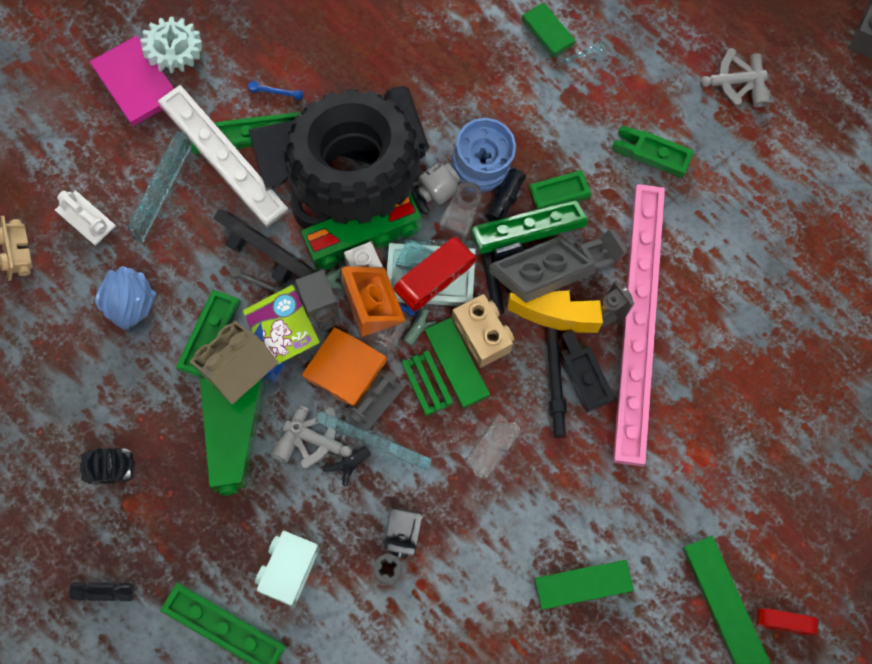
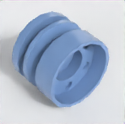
[451,118,516,193]

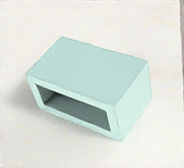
[255,530,320,608]

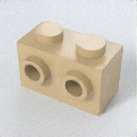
[452,294,514,368]

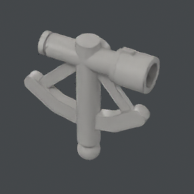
[700,48,770,107]
[271,405,352,469]

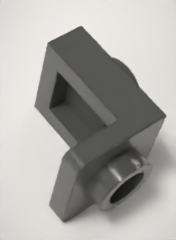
[576,229,627,273]

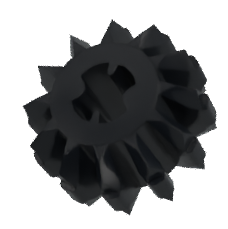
[80,448,135,485]

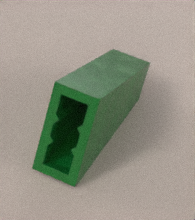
[200,377,265,496]

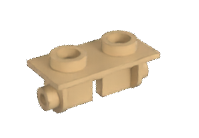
[0,216,33,281]

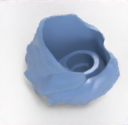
[94,266,156,330]

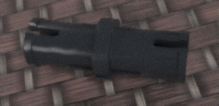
[486,168,526,222]

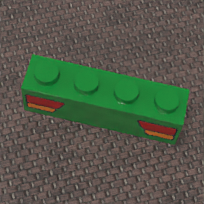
[301,194,422,271]

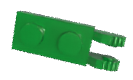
[611,126,694,179]

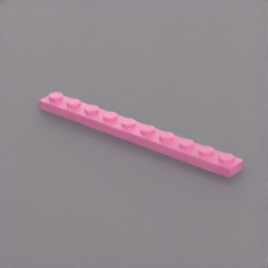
[613,184,665,466]

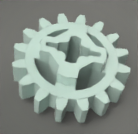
[140,17,202,73]

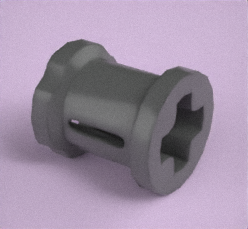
[374,554,402,586]

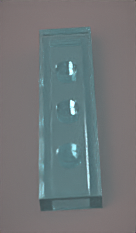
[127,131,191,243]

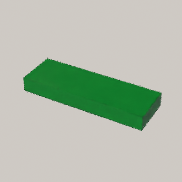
[176,289,241,379]
[424,318,490,409]
[534,559,634,610]

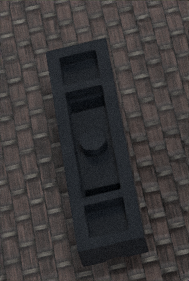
[213,209,318,283]

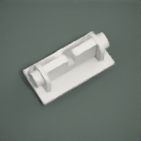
[55,191,116,246]

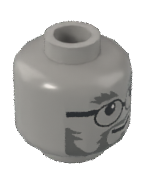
[417,162,461,205]

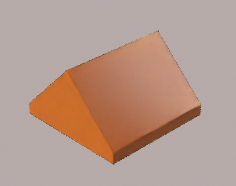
[341,266,406,337]

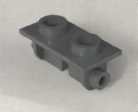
[601,280,635,327]
[343,369,404,433]

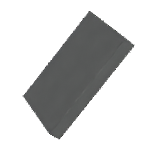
[490,236,596,303]

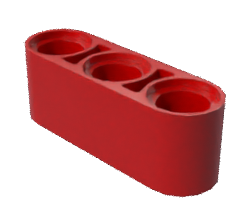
[393,237,477,312]

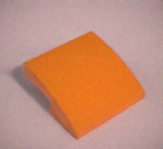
[302,327,388,408]

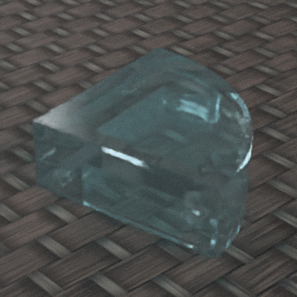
[395,239,435,270]

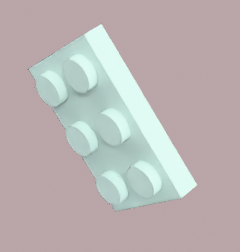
[387,243,475,306]

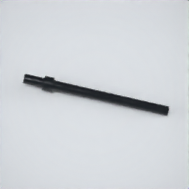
[546,327,567,438]

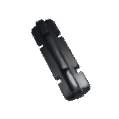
[69,582,135,601]

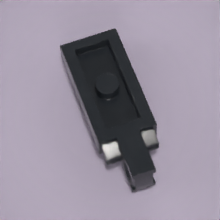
[559,330,615,413]

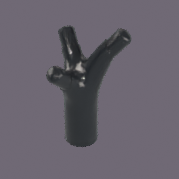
[323,446,371,486]

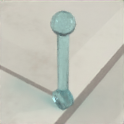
[555,40,605,69]

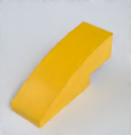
[507,291,603,333]

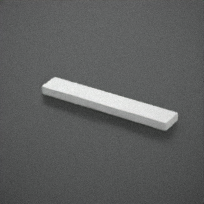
[158,85,288,228]

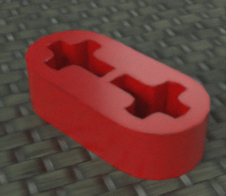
[756,609,819,636]

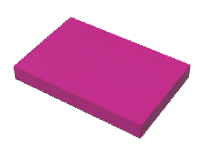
[89,35,174,127]

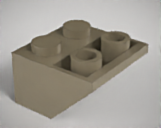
[189,321,279,404]

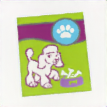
[242,285,320,365]

